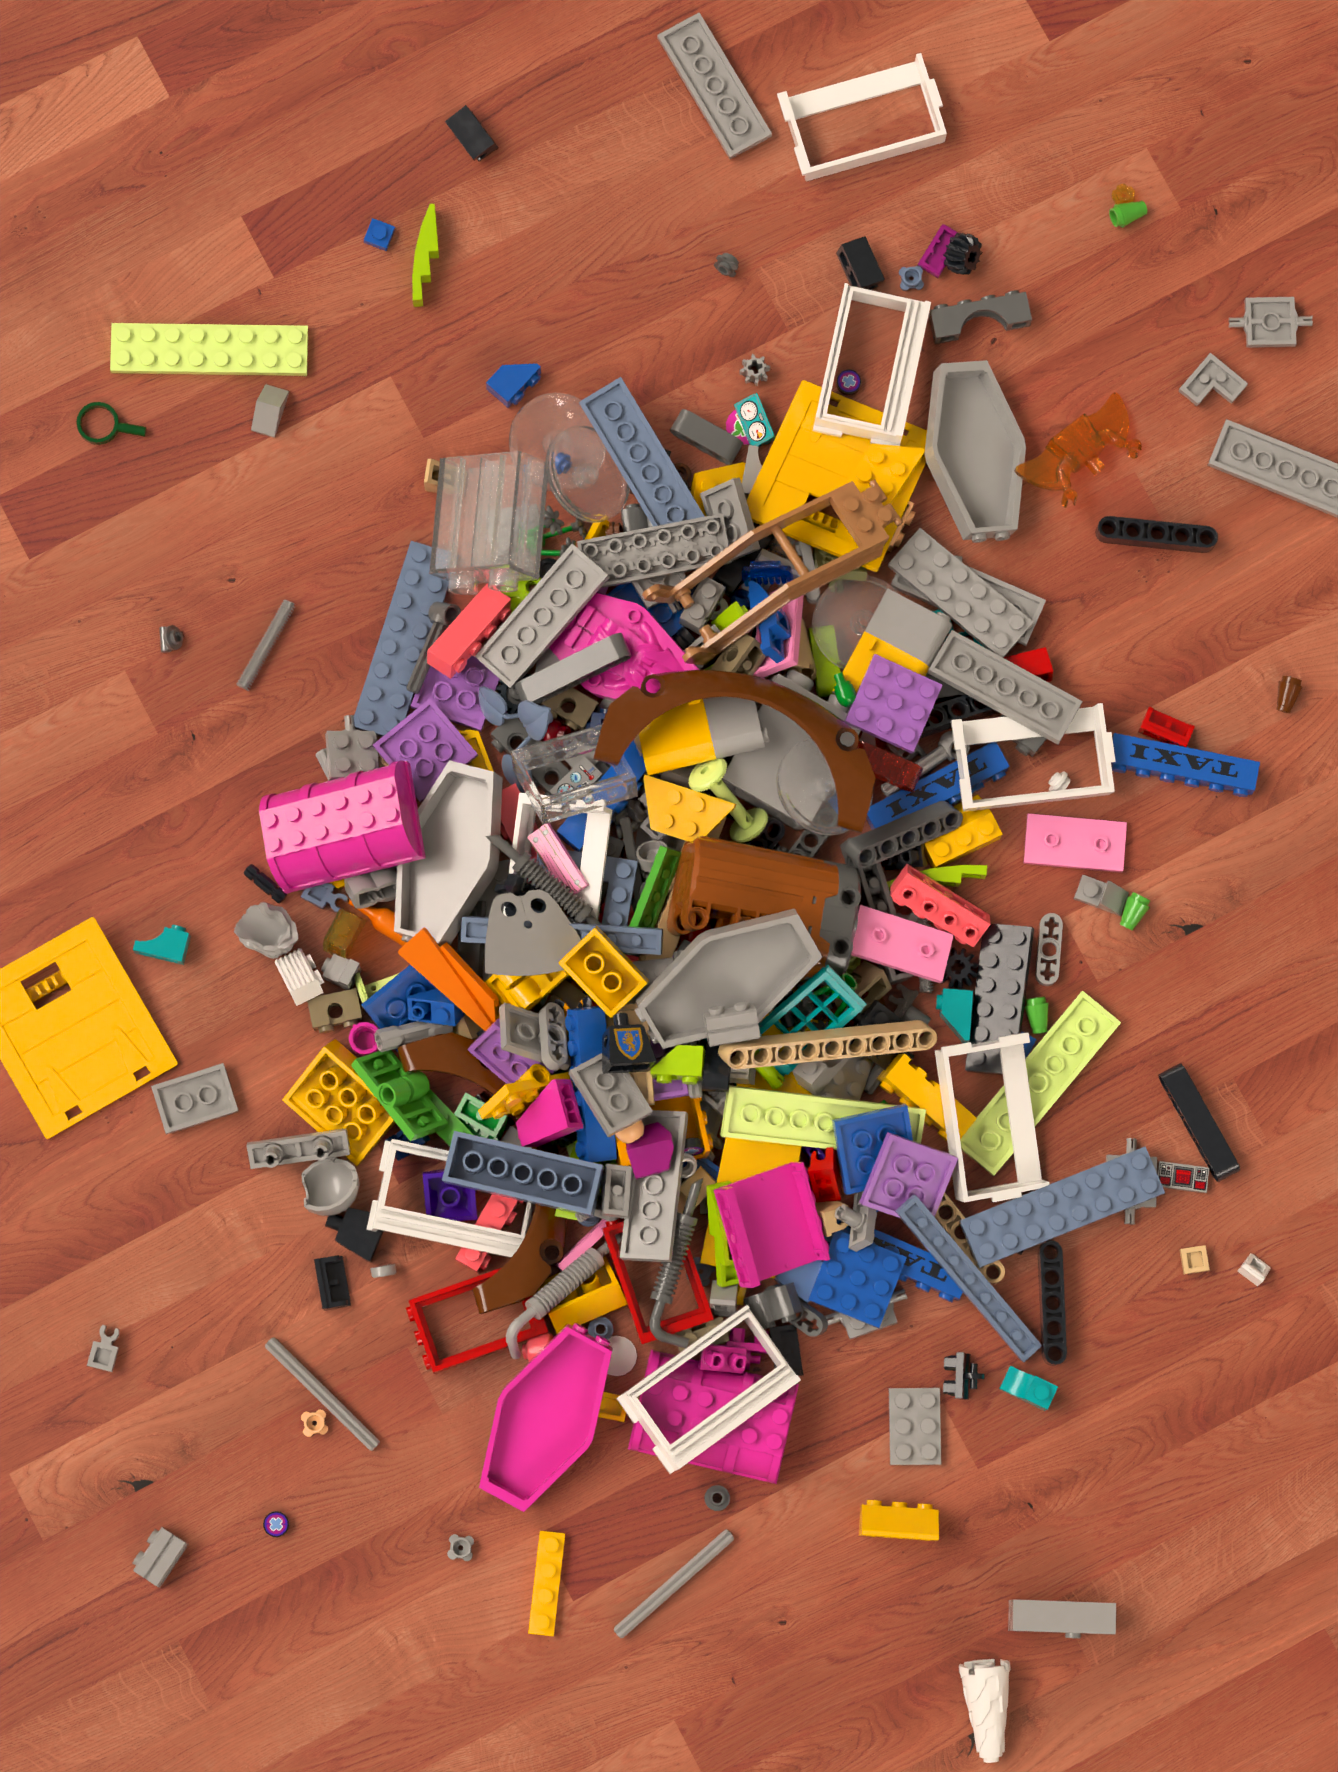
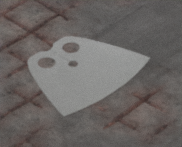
[485,890,581,976]

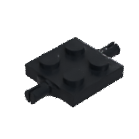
[847,1000,915,1070]

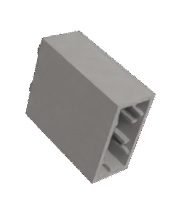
[721,669,861,831]

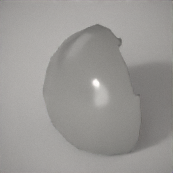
[301,1157,360,1216]

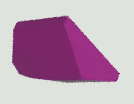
[626,1122,674,1179]

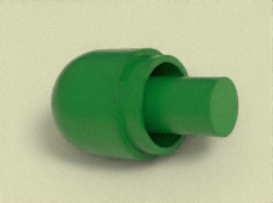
[834,672,857,707]

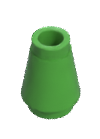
[1109,201,1147,228]
[1120,892,1150,931]
[1024,997,1049,1034]

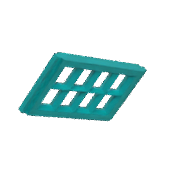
[758,965,867,1077]

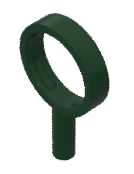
[76,402,147,445]

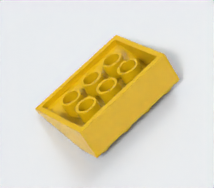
[282,1039,395,1166]

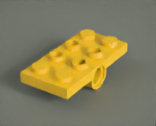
[485,970,569,1019]
[478,1064,573,1119]

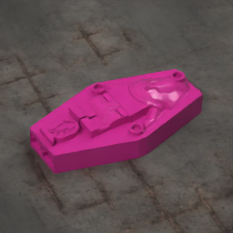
[549,593,700,701]
[479,1323,613,1512]

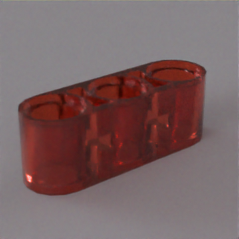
[857,740,923,792]

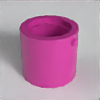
[349,1022,379,1057]

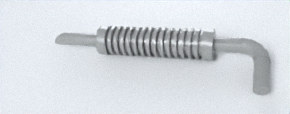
[506,1233,623,1359]

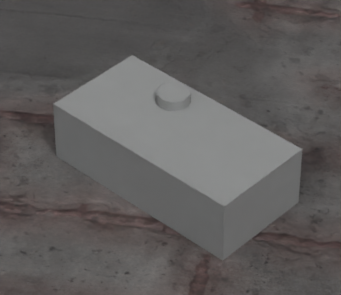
[1008,1600,1116,1638]

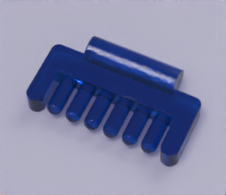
[742,561,794,587]

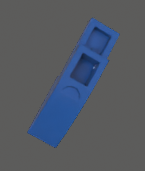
[748,580,791,663]

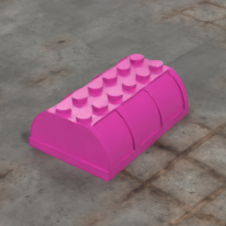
[259,760,426,894]
[628,1350,799,1484]

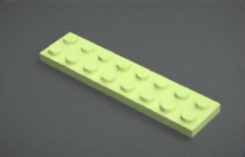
[110,323,308,376]
[960,991,1121,1176]
[720,1085,926,1150]

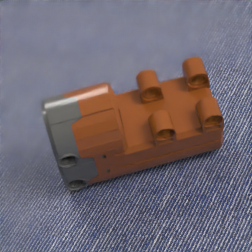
[667,836,861,986]

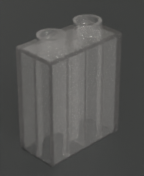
[429,451,549,595]

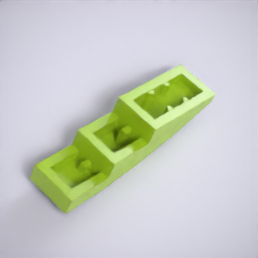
[412,204,439,307]
[887,865,987,891]

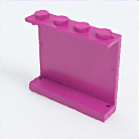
[714,1162,830,1288]

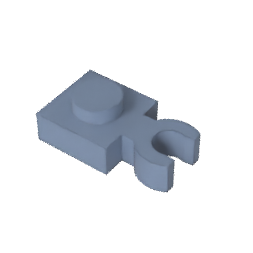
[301,883,348,913]

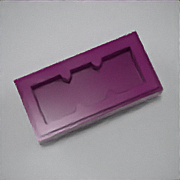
[917,224,958,278]

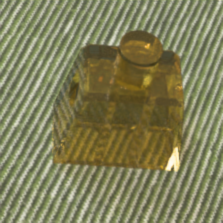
[323,908,367,959]

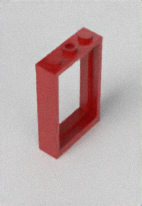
[601,1218,714,1344]
[406,1268,549,1374]

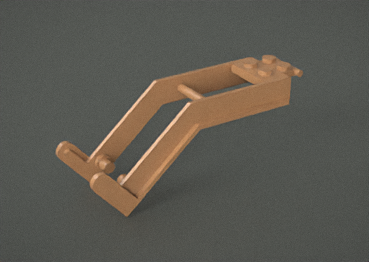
[642,480,903,665]

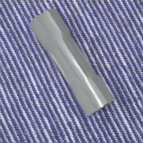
[374,1021,453,1052]

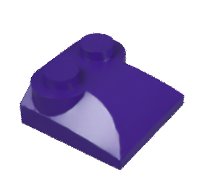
[423,1169,477,1221]

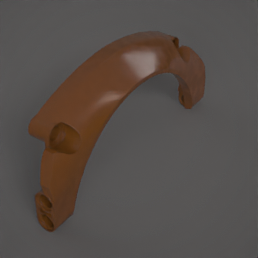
[593,670,876,833]
[397,1032,566,1314]

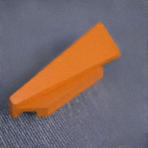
[398,927,499,1031]

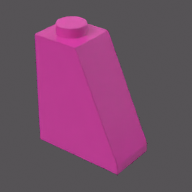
[516,1079,583,1147]

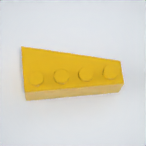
[877,1054,977,1141]

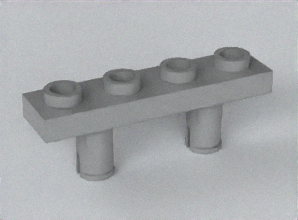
[246,1128,351,1169]
[835,1171,877,1252]

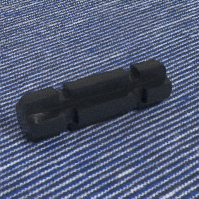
[244,864,287,904]

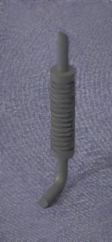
[485,835,603,925]
[649,1178,704,1348]

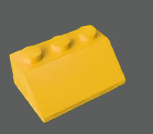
[924,795,1003,868]
[558,926,649,1018]
[538,1256,627,1334]
[859,1500,939,1541]

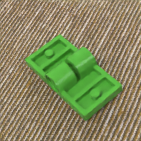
[351,1050,448,1141]

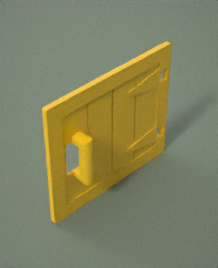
[746,380,927,572]
[0,917,178,1139]

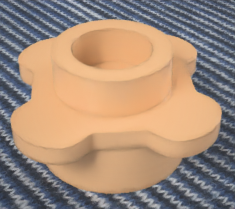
[301,1409,328,1437]

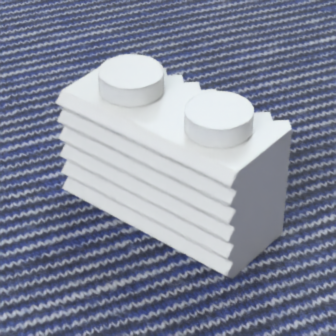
[275,948,324,1006]

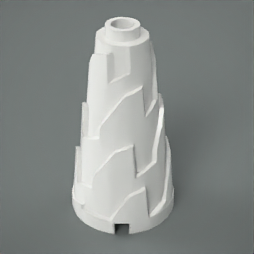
[959,1659,1011,1763]

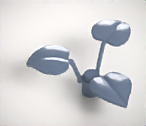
[479,686,553,794]

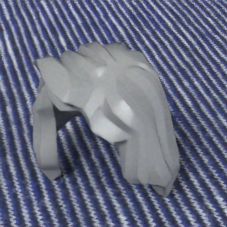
[234,902,298,959]

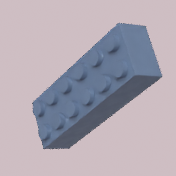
[442,1131,605,1217]

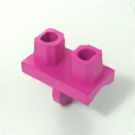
[726,1328,769,1370]
[698,1344,747,1374]

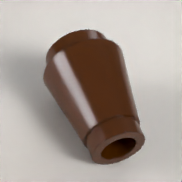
[1276,676,1302,713]

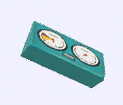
[734,393,775,447]

